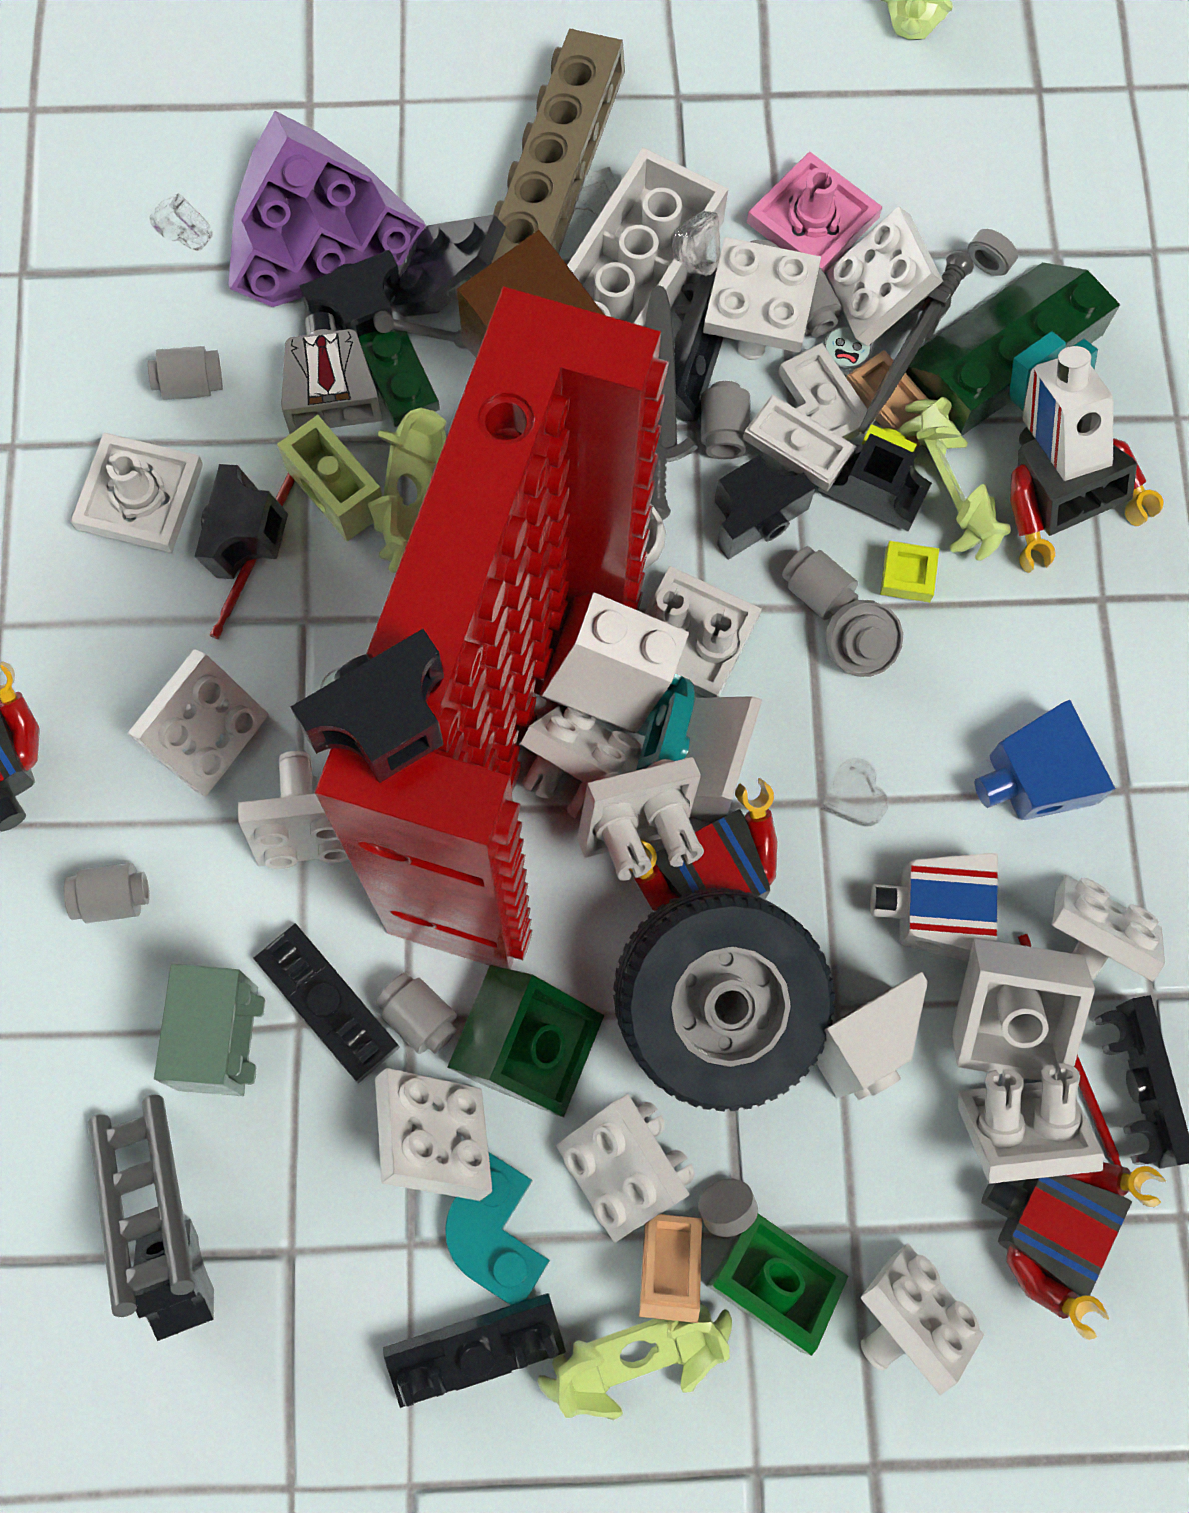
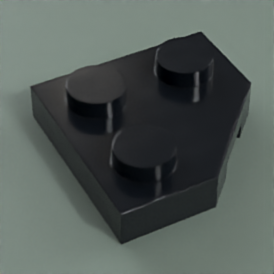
[392,215,506,317]

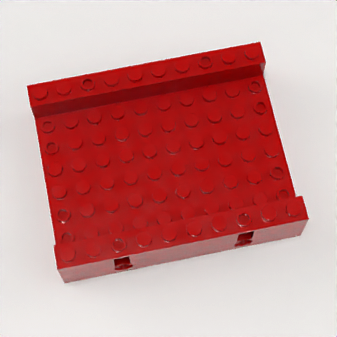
[315,286,669,969]

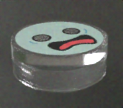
[823,325,872,377]

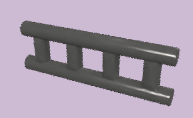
[88,1095,195,1317]

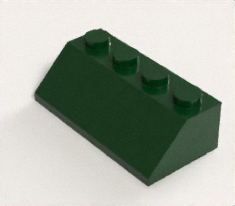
[905,262,1120,436]

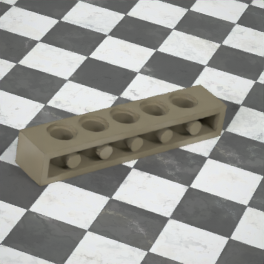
[492,28,625,263]

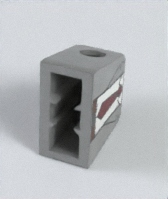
[281,312,382,434]

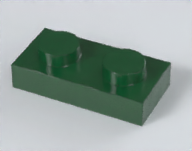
[358,329,440,427]

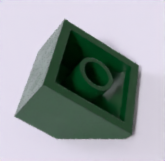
[447,965,604,1118]

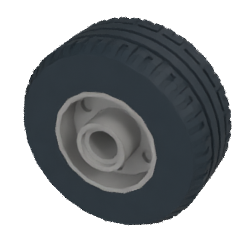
[613,888,835,1112]

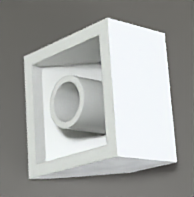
[539,592,689,733]
[685,696,762,823]
[816,972,928,1100]

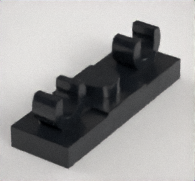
[674,268,724,421]
[253,923,400,1083]
[1094,995,1189,1169]
[383,1293,567,1408]

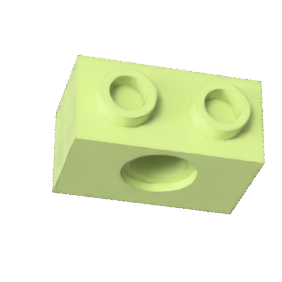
[277,415,382,542]

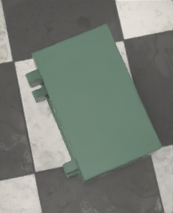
[154,964,265,1096]

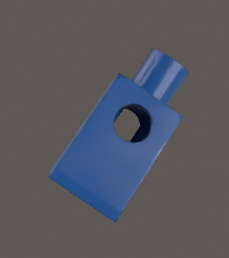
[974,700,1116,820]

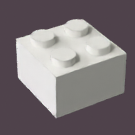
[952,938,1095,1081]

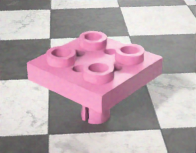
[746,151,882,273]

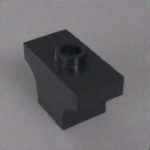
[299,250,400,337]
[818,433,932,532]
[714,454,815,560]
[194,464,288,579]
[290,629,444,783]
[133,1218,214,1341]

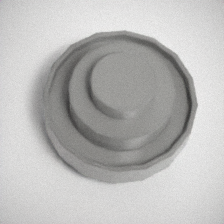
[825,600,903,677]

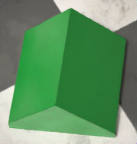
[706,1214,849,1356]

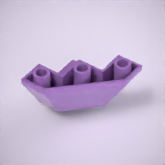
[228,111,426,307]

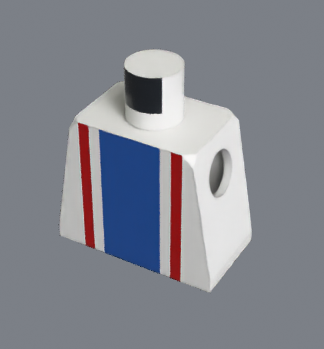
[1023,346,1114,481]
[870,853,998,962]

